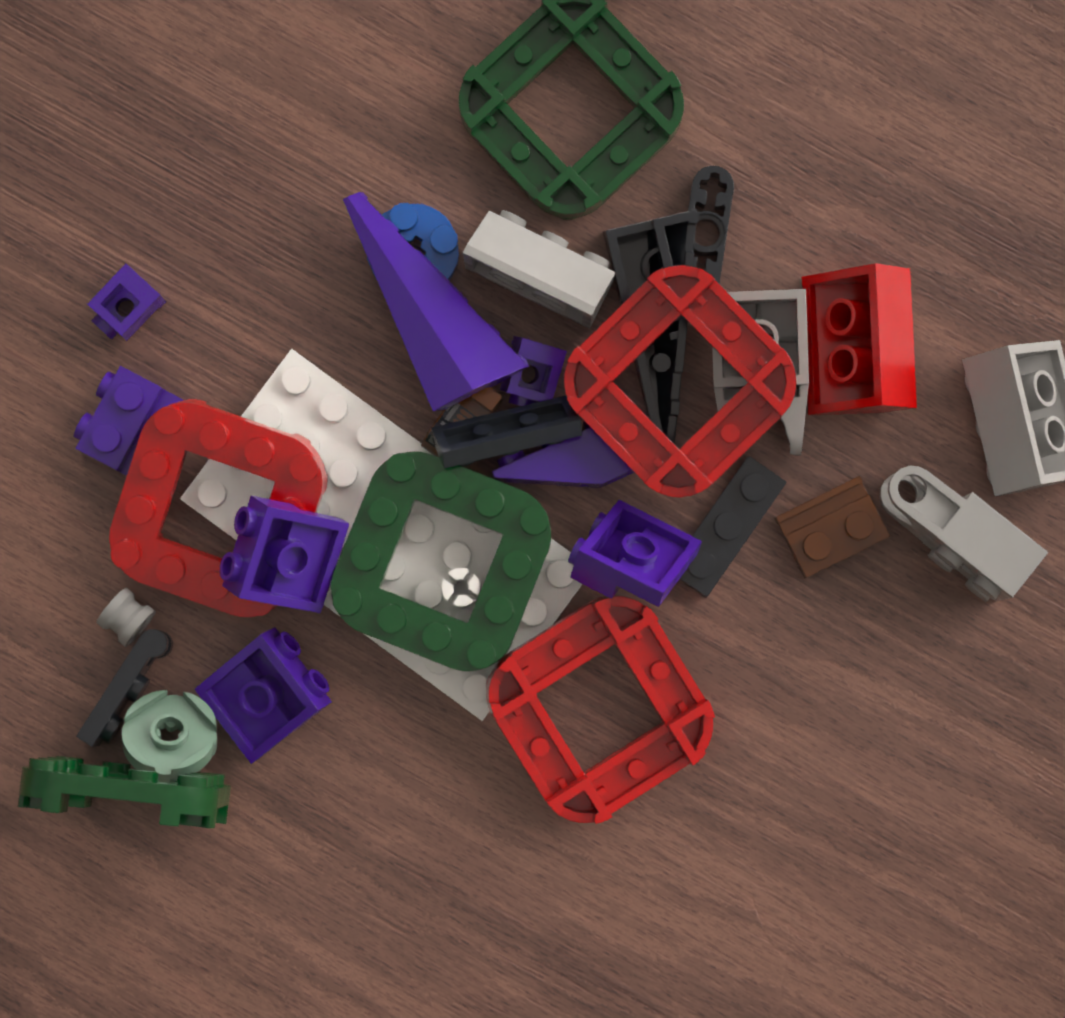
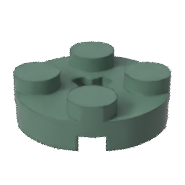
[122,690,217,783]

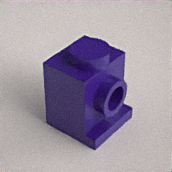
[87,263,166,341]
[500,336,567,406]

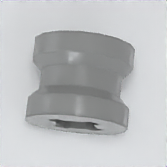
[96,587,156,647]

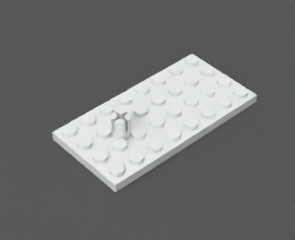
[180,349,582,721]

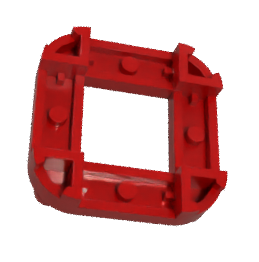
[564,265,796,498]
[109,399,328,617]
[486,595,715,824]

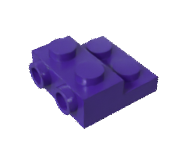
[73,366,184,476]
[220,495,349,613]
[568,500,702,607]
[194,627,332,764]

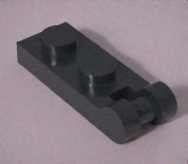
[76,629,173,747]

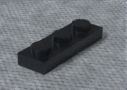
[431,395,582,468]
[679,455,787,598]

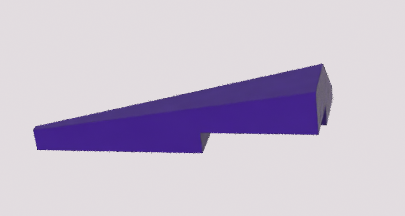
[343,192,530,411]

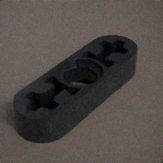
[688,165,734,283]

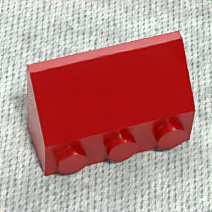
[802,263,917,415]

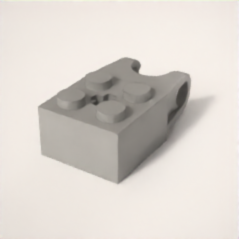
[712,289,809,456]
[879,466,1048,602]

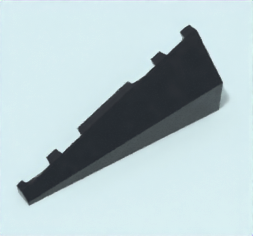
[603,209,698,444]

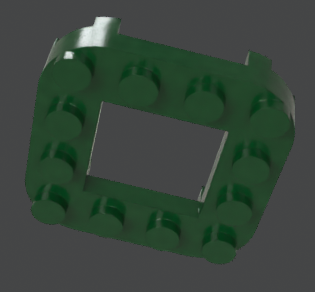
[459,0,684,221]
[331,451,551,672]
[17,756,231,828]

